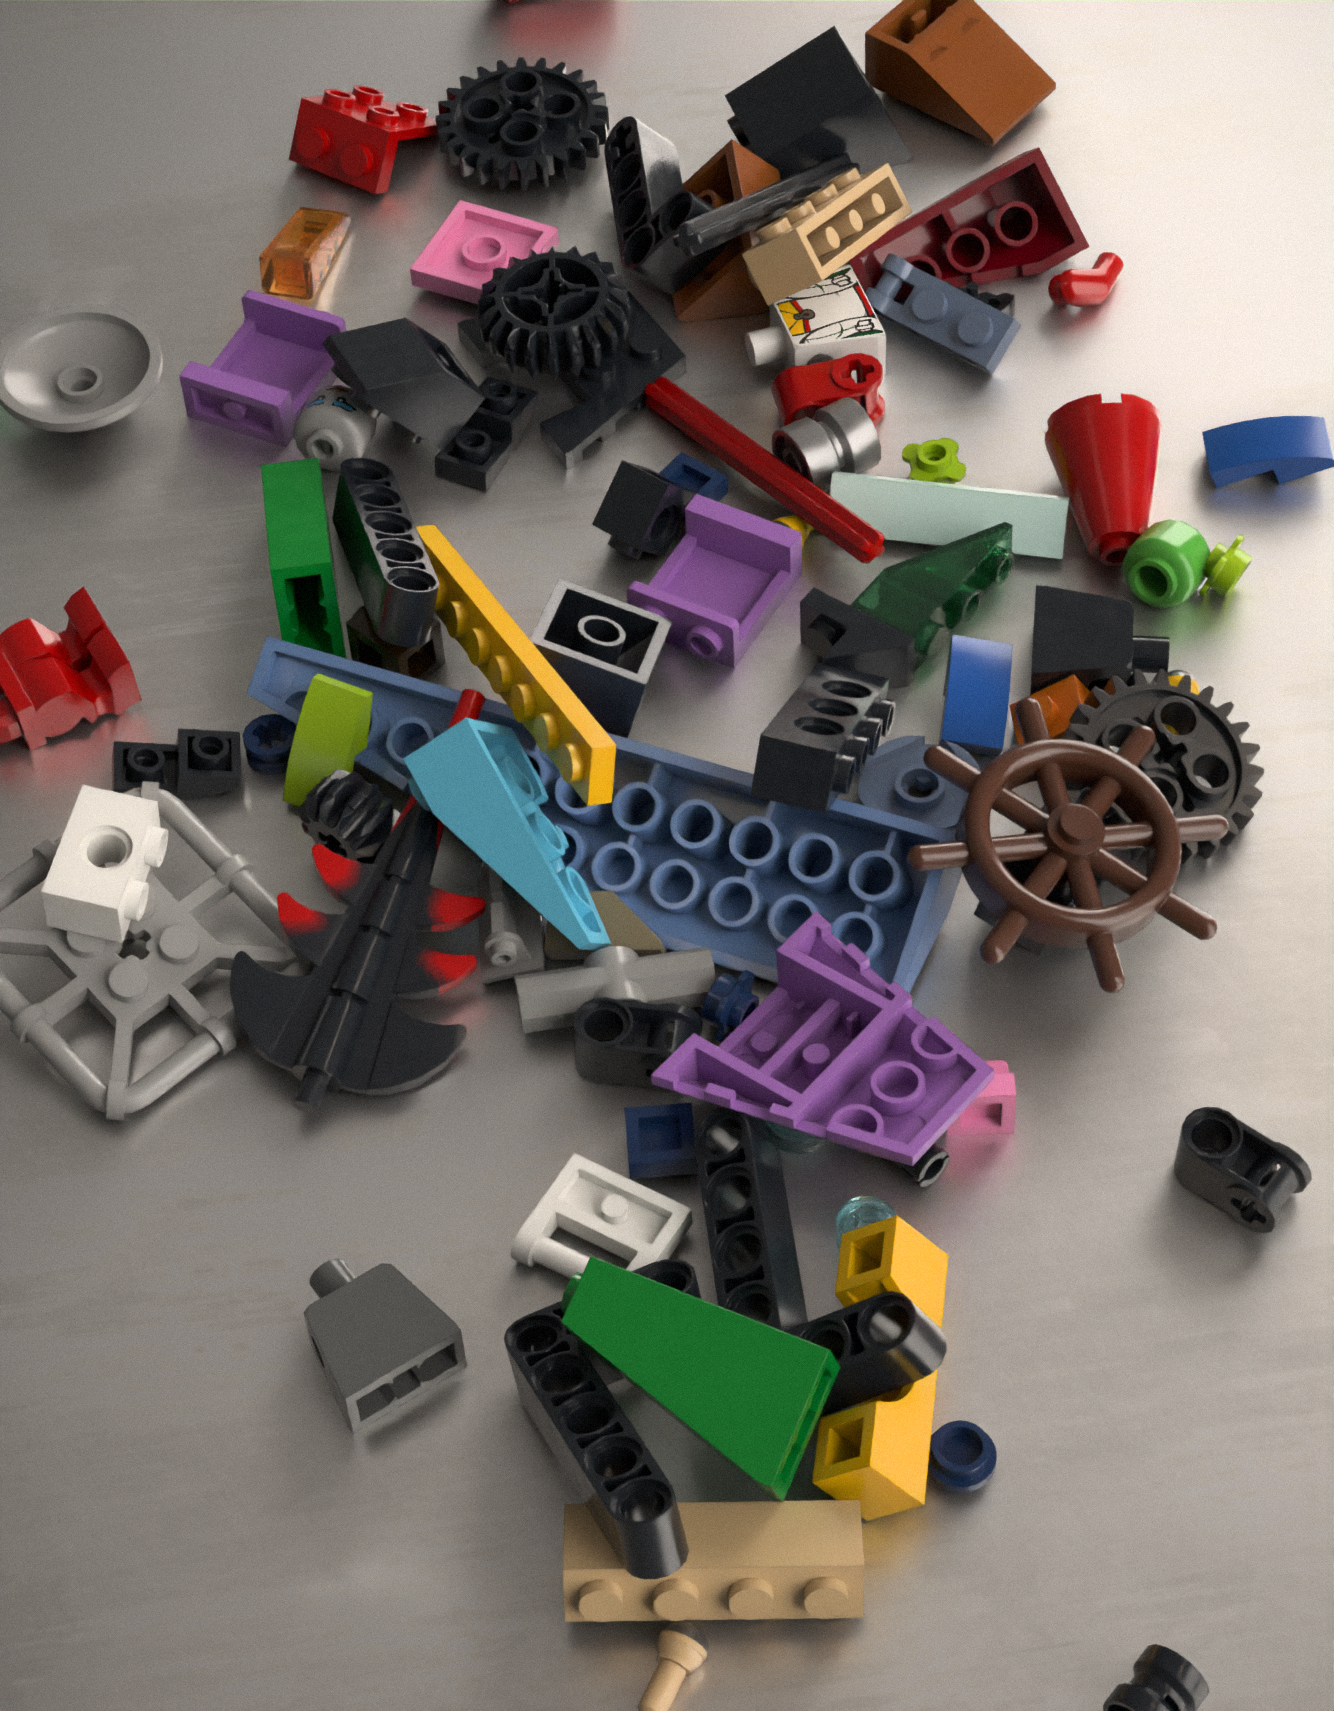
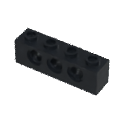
[750,663,895,813]

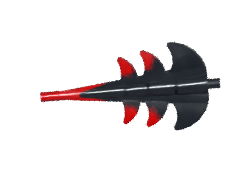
[230,689,486,1114]

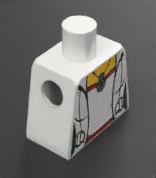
[745,265,886,381]

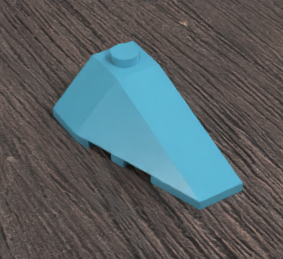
[403,718,612,950]

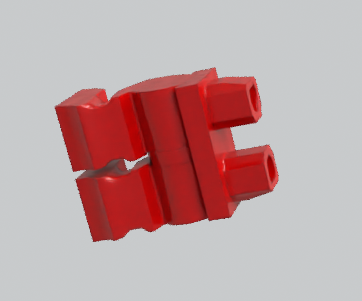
[0,586,142,751]

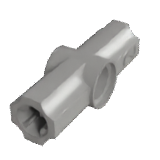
[514,946,716,1034]

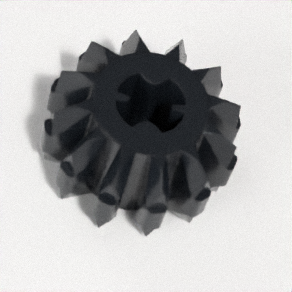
[298,769,401,864]

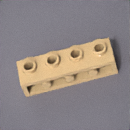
[742,163,913,305]
[562,1500,864,1622]

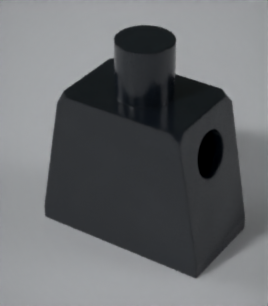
[1030,585,1170,695]

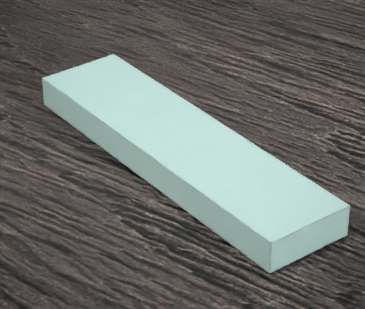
[830,471,1070,559]

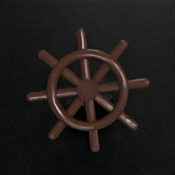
[907,697,1228,993]

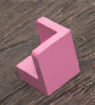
[946,1034,1016,1136]

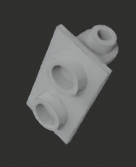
[477,861,545,984]

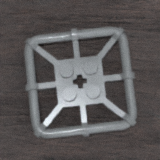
[0,781,313,1121]

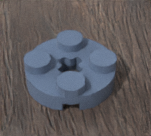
[857,736,981,832]

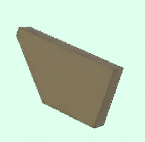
[544,891,666,960]

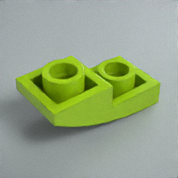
[282,673,373,807]

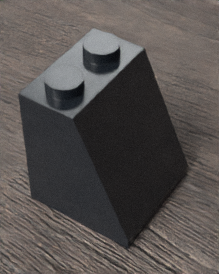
[724,26,913,180]

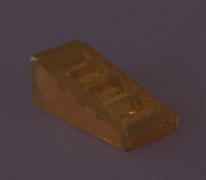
[259,207,351,300]

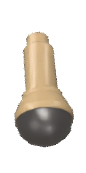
[637,1621,709,1711]

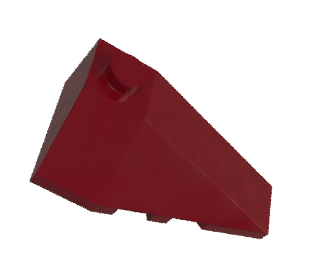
[848,147,1090,300]

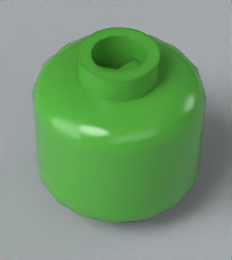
[1123,519,1211,609]

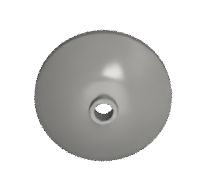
[0,304,163,433]

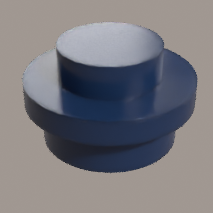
[927,1420,997,1492]

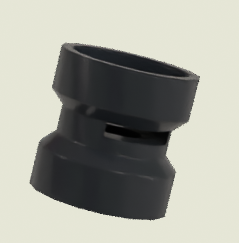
[1103,1644,1209,1711]

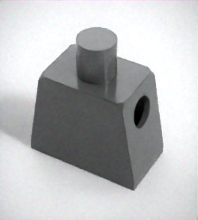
[303,1258,467,1434]

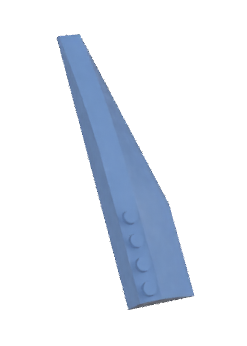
[247,636,962,994]

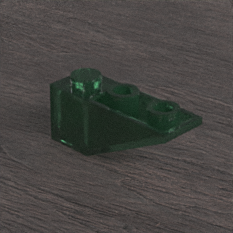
[850,522,1015,672]

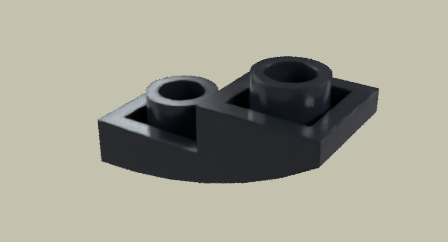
[435,376,538,491]
[112,728,241,801]

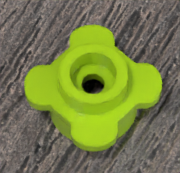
[902,438,966,484]
[1198,534,1253,597]

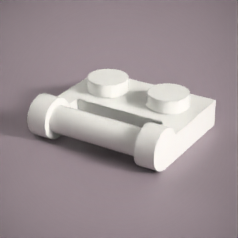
[511,1153,693,1279]

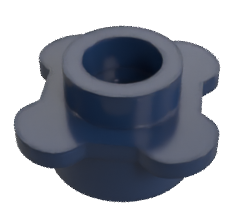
[701,970,759,1044]

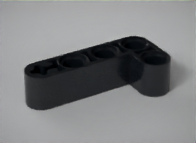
[604,116,730,295]

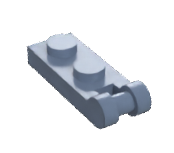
[865,253,1021,374]

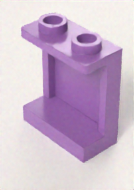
[179,290,346,447]
[626,494,802,669]

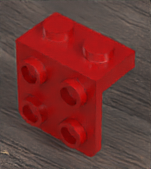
[288,85,437,194]

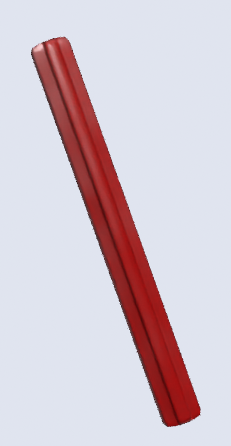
[644,377,885,564]

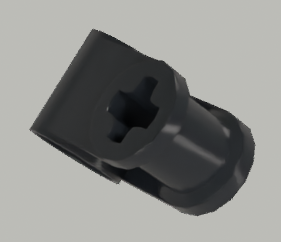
[574,997,703,1092]
[1174,1107,1312,1233]

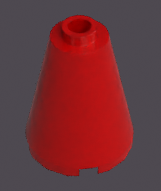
[1044,393,1162,566]

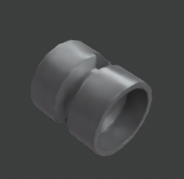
[771,397,881,491]

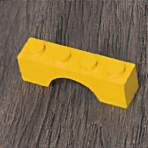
[812,1215,949,1521]

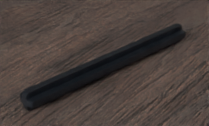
[673,153,860,257]

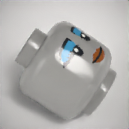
[294,385,377,471]

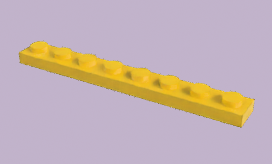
[416,524,617,806]

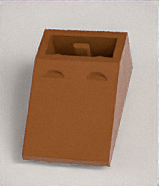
[865,0,1056,145]

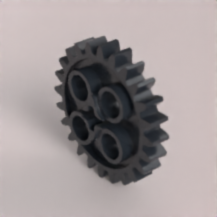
[435,57,610,190]
[1061,669,1264,866]

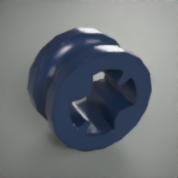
[242,714,296,776]

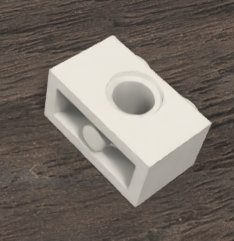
[41,784,168,943]

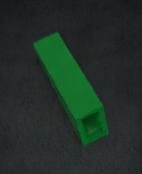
[261,457,347,659]
[561,1256,840,1502]

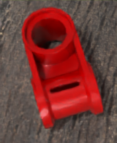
[771,353,885,427]

